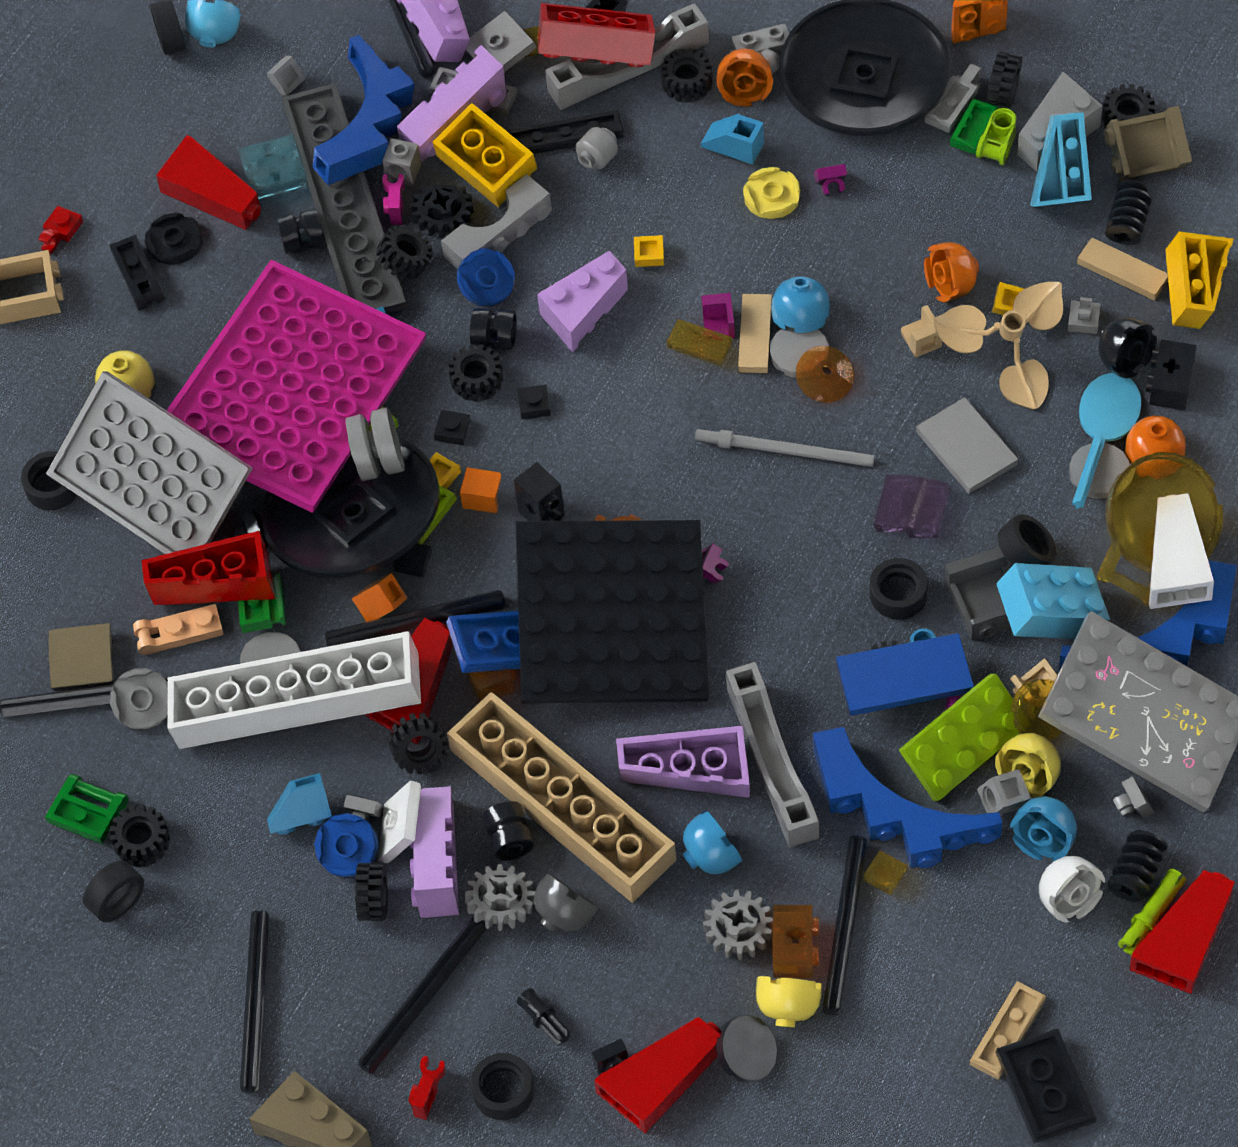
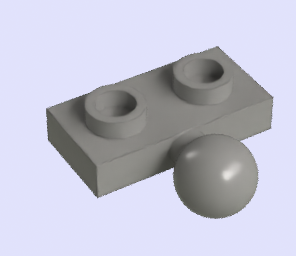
[731,23,789,73]

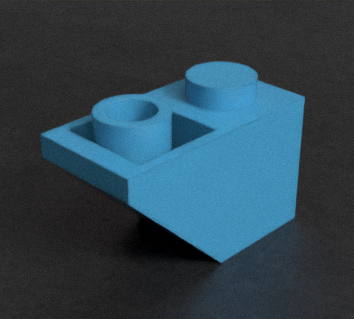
[701,114,764,165]
[267,773,332,835]

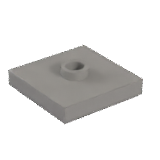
[465,11,537,72]

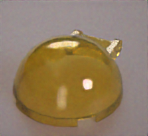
[1097,452,1223,607]

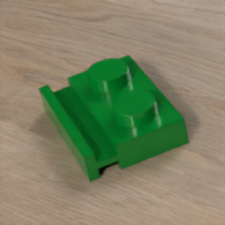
[238,573,286,634]

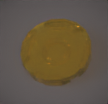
[1011,678,1062,741]

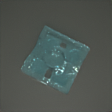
[238,134,308,199]

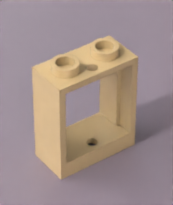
[0,250,64,324]

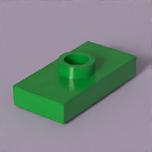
[950,99,999,155]

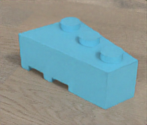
[1030,112,1092,207]

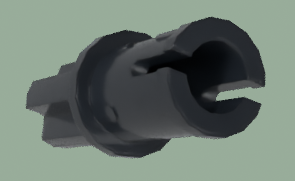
[517,988,570,1045]

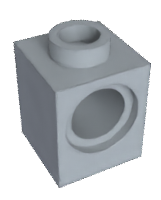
[383,138,421,186]
[977,769,1031,815]

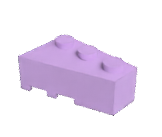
[537,251,628,352]

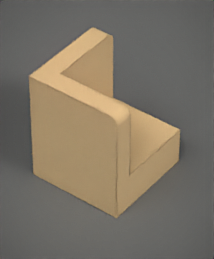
[901,305,942,358]

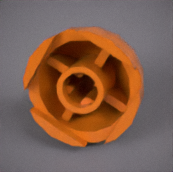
[716,48,773,107]
[924,242,979,302]
[1125,415,1186,477]

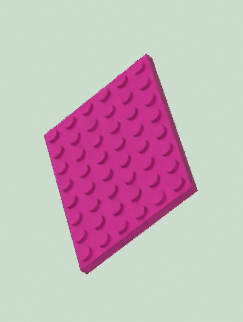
[167,260,426,513]

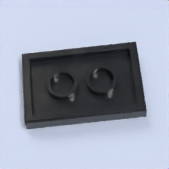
[995,1028,1097,1144]

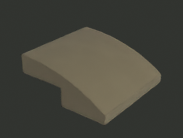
[49,623,114,690]

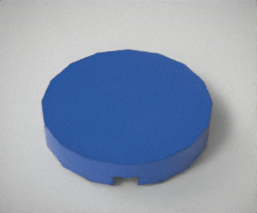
[457,248,515,307]
[314,813,379,878]

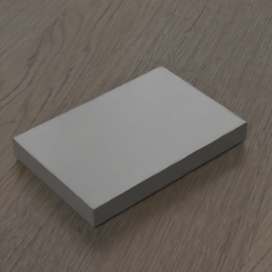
[916,397,1018,494]

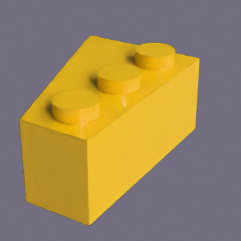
[1165,231,1234,329]

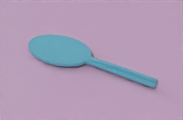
[1072,373,1141,509]

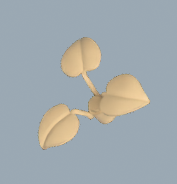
[934,282,1063,410]

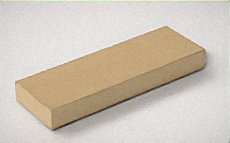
[1077,238,1168,301]
[738,294,772,373]
[970,981,1046,1080]

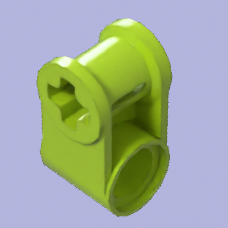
[976,108,1016,165]

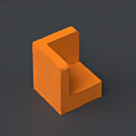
[460,467,502,513]
[351,573,408,622]

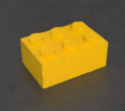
[432,103,537,207]

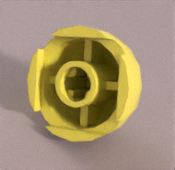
[95,350,155,399]
[995,733,1061,798]
[756,976,822,1028]

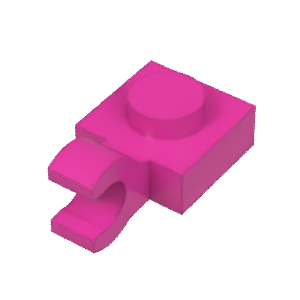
[382,174,405,225]

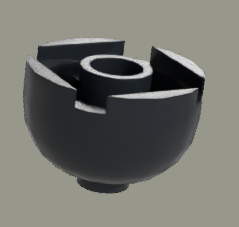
[1098,317,1157,379]

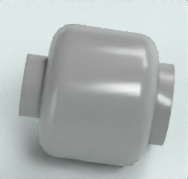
[576,127,618,170]

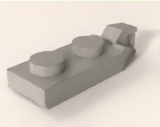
[925,64,981,133]

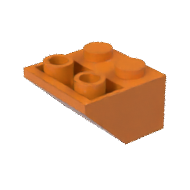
[951,0,1008,44]

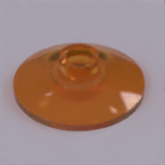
[795,346,854,403]

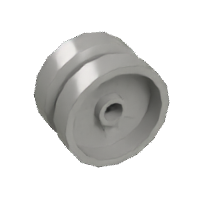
[346,407,404,481]

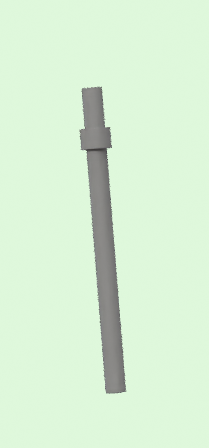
[695,429,875,467]

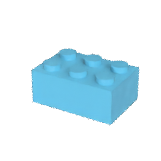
[996,563,1110,639]

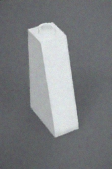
[1149,493,1214,609]

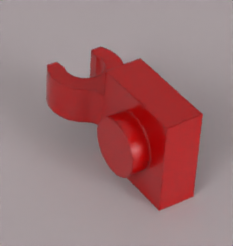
[38,205,83,254]
[408,1056,446,1120]

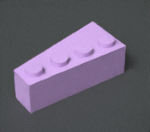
[397,0,470,62]
[397,45,506,162]
[616,726,750,798]
[410,786,459,918]

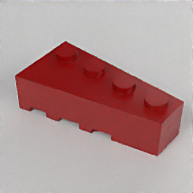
[141,531,275,605]

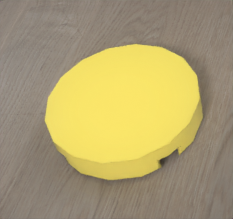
[743,167,801,219]

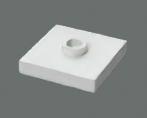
[377,780,421,864]

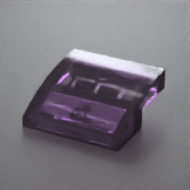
[873,475,951,538]

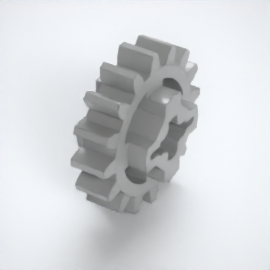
[465,864,535,931]
[703,889,774,960]

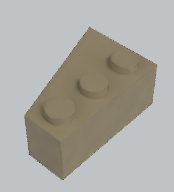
[249,1071,372,1147]

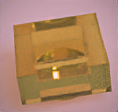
[863,850,908,895]

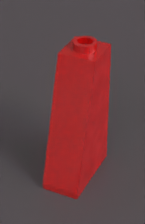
[156,135,261,230]
[365,618,453,744]
[1129,870,1235,994]
[594,1017,722,1134]

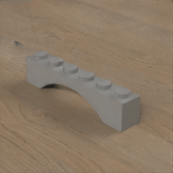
[545,3,709,110]
[726,662,819,848]

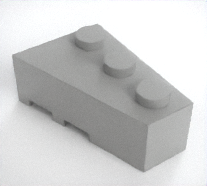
[1017,72,1102,172]

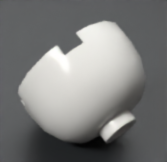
[1039,856,1105,923]

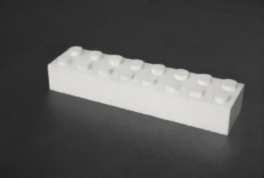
[168,631,421,749]

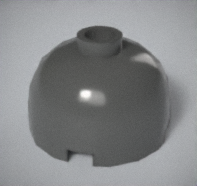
[533,873,599,933]

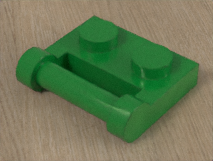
[45,773,129,844]

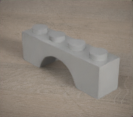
[441,174,552,269]

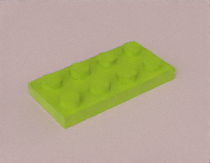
[899,674,1030,801]

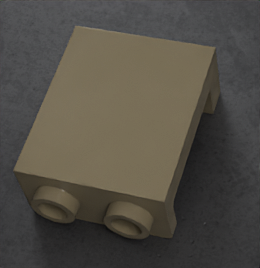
[1104,106,1192,181]

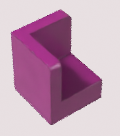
[701,293,735,341]

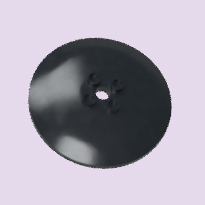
[779,0,950,136]
[261,438,440,578]

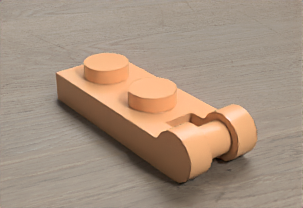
[133,604,224,655]

